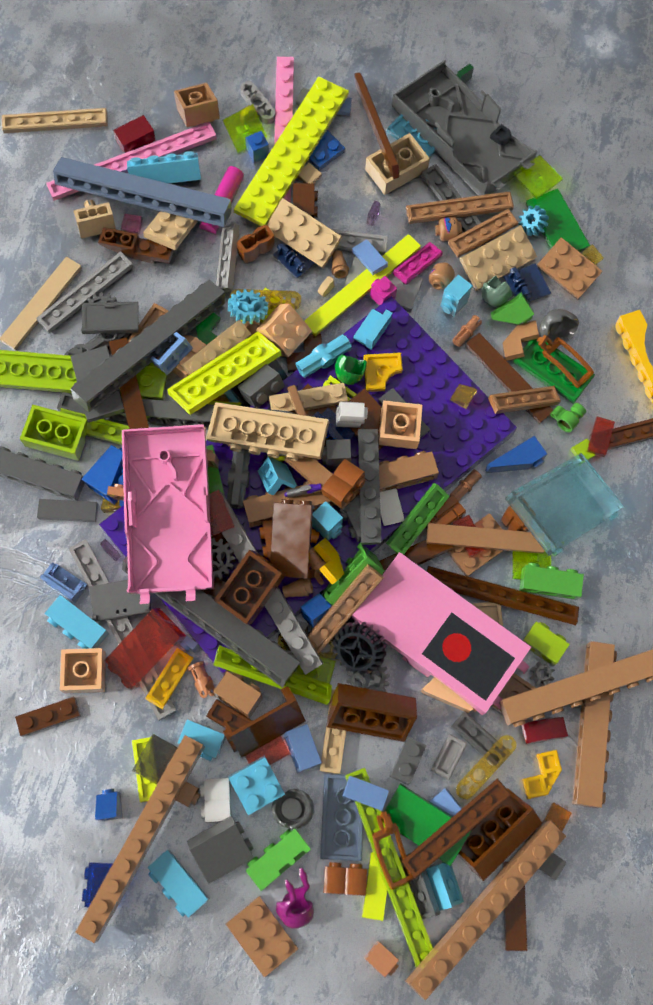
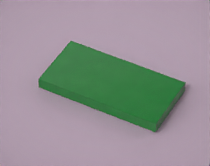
[526,188,590,252]
[513,336,595,404]
[384,784,472,866]

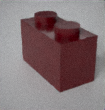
[113,115,156,153]

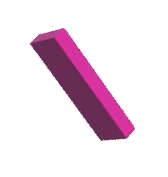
[393,242,443,285]

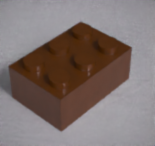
[214,550,286,624]

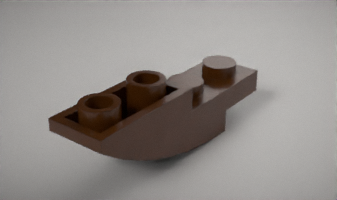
[98,227,174,264]

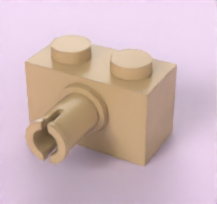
[73,200,116,239]

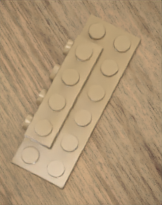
[206,402,329,461]

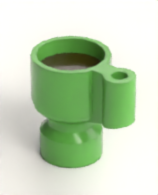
[550,403,586,433]

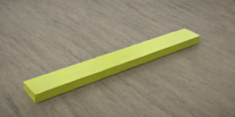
[304,234,421,337]

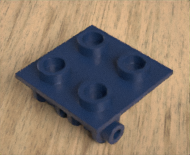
[273,242,316,279]
[503,263,551,302]

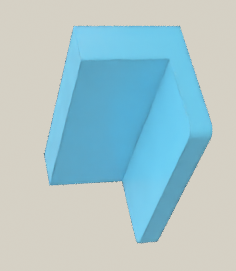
[353,309,393,350]
[258,456,297,496]
[426,862,464,911]

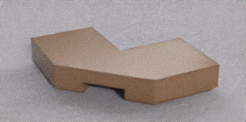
[503,320,539,361]

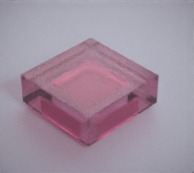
[121,214,143,235]

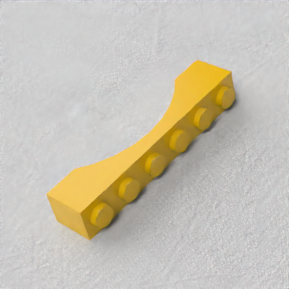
[616,310,653,403]

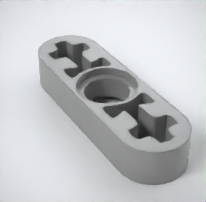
[240,81,275,124]

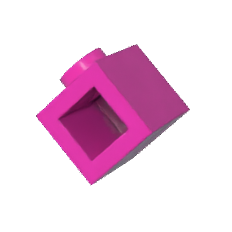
[370,276,397,305]

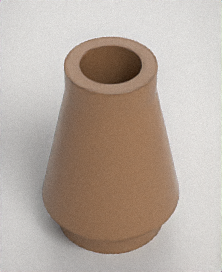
[332,251,349,279]
[282,578,313,598]

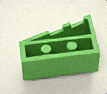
[323,543,384,605]
[245,829,311,891]

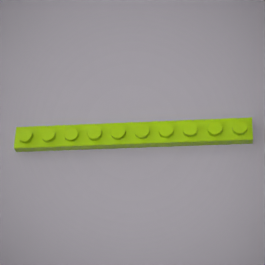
[345,768,433,968]

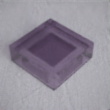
[367,200,381,226]
[100,539,121,561]

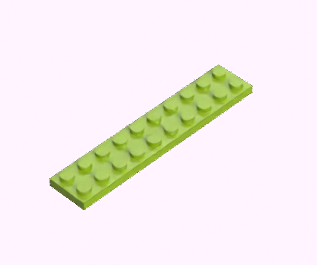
[0,350,167,401]

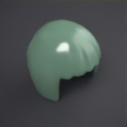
[481,275,512,307]

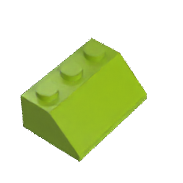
[20,404,87,461]

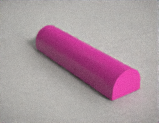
[199,166,244,234]

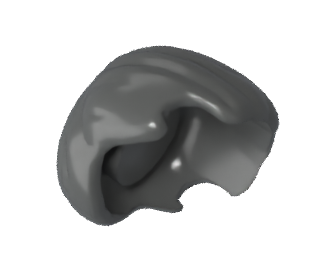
[539,309,579,342]
[272,789,314,829]

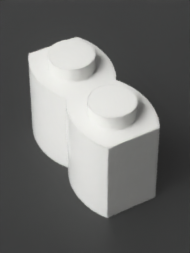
[336,401,368,428]
[200,778,231,823]

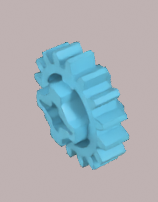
[228,289,268,324]

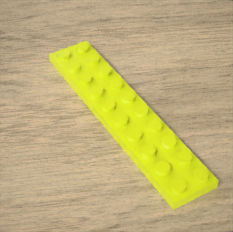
[233,77,349,226]

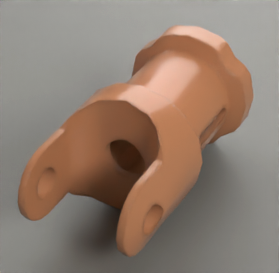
[309,548,326,585]
[188,661,215,698]

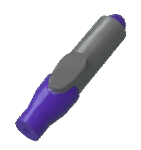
[284,483,322,498]

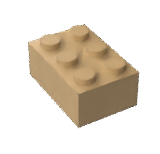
[365,133,430,195]

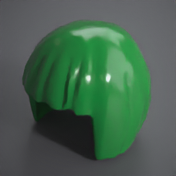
[335,355,367,385]

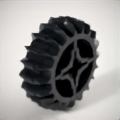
[332,621,387,675]

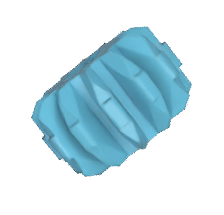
[518,205,549,236]

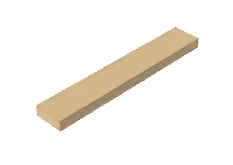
[2,108,108,133]
[0,257,82,351]

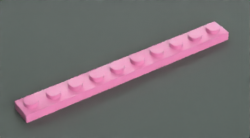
[274,57,294,203]
[46,122,217,201]

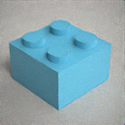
[228,755,285,815]

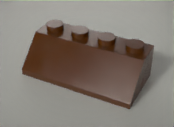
[327,683,417,742]
[458,788,542,882]

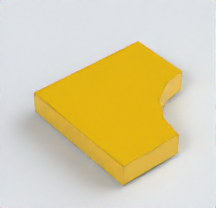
[363,353,403,392]

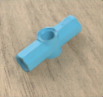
[296,334,352,378]

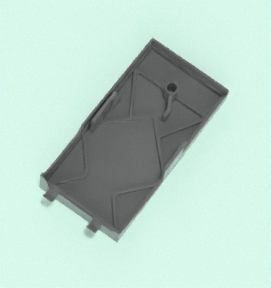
[392,60,537,196]

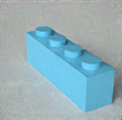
[127,151,201,183]

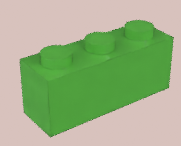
[519,563,584,600]

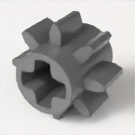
[530,661,555,686]

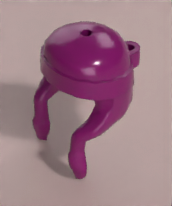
[276,868,314,929]

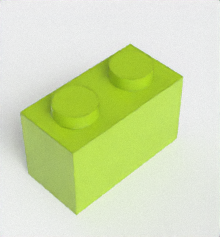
[522,621,570,666]

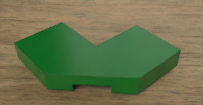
[196,313,221,345]

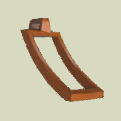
[537,335,594,388]
[372,811,415,890]

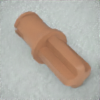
[453,315,482,347]
[449,469,482,501]

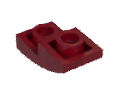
[522,717,568,744]

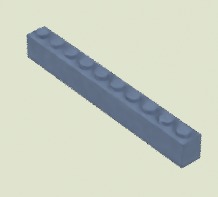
[53,157,231,227]

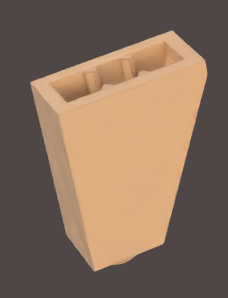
[421,677,477,713]

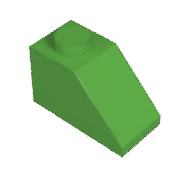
[491,292,534,324]

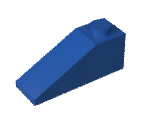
[485,436,547,473]

